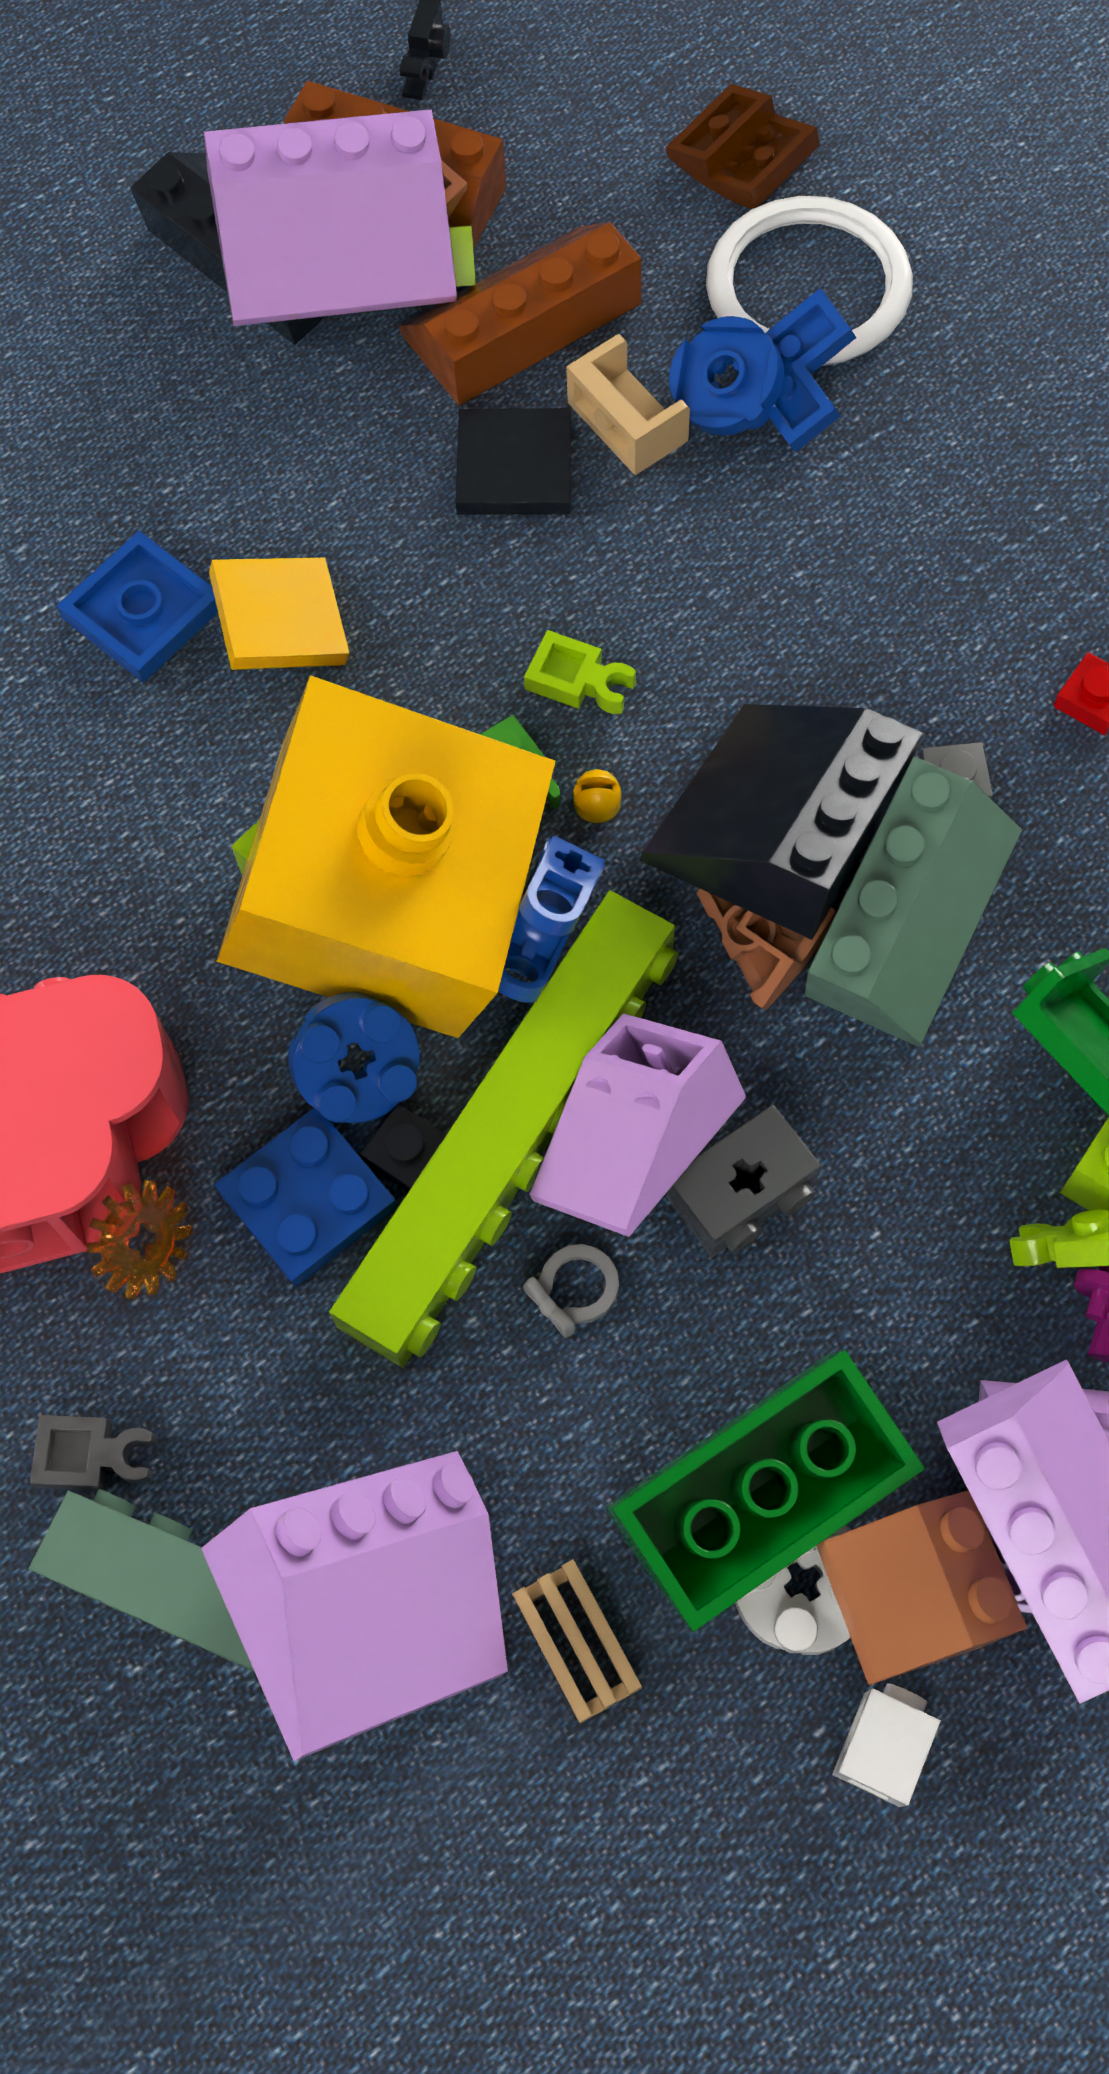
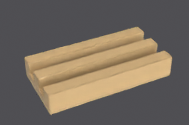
[512,1559,642,1724]

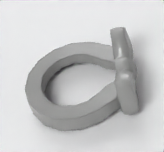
[523,1244,619,1338]

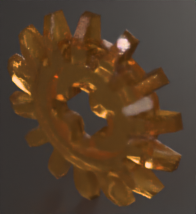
[86,1180,193,1299]

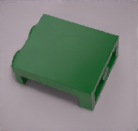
[1012,948,1109,1116]

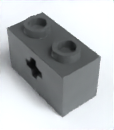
[665,1104,822,1258]

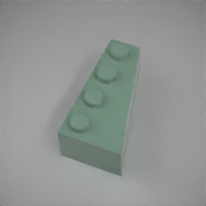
[28,1489,255,1672]

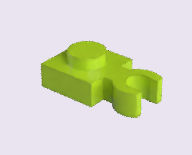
[524,630,636,714]
[1009,1209,1109,1268]

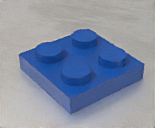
[57,530,218,683]
[214,1108,398,1288]

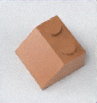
[816,1490,1027,1685]

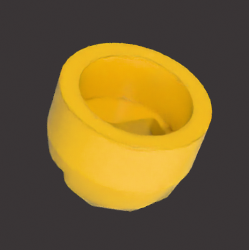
[573,769,621,823]

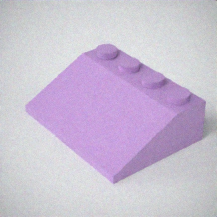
[204,109,457,326]
[201,1451,508,1761]

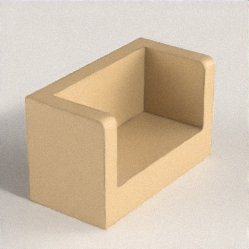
[566,334,690,475]

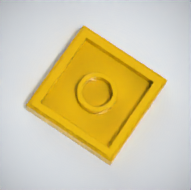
[209,557,350,670]

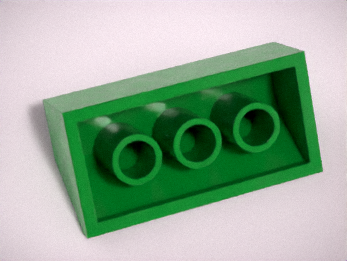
[605,1349,925,1632]

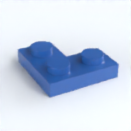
[731,288,857,452]

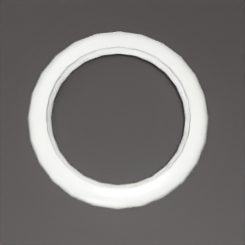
[706,196,913,366]

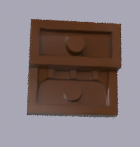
[665,84,820,209]

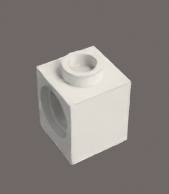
[832,1683,941,1807]

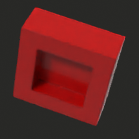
[1053,652,1109,736]

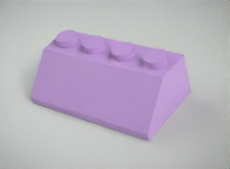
[937,1359,1109,1704]

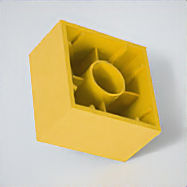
[216,675,556,1038]

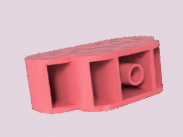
[0,975,189,1274]

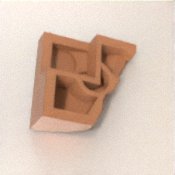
[696,889,837,1010]

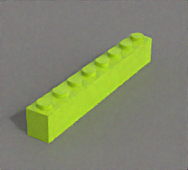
[329,890,679,1368]

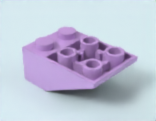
[530,1014,746,1237]

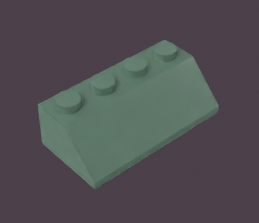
[804,756,1022,1047]

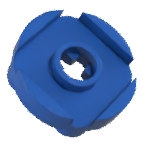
[669,316,784,435]
[288,992,420,1123]

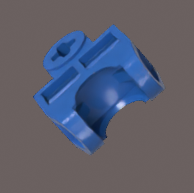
[498,835,605,1002]

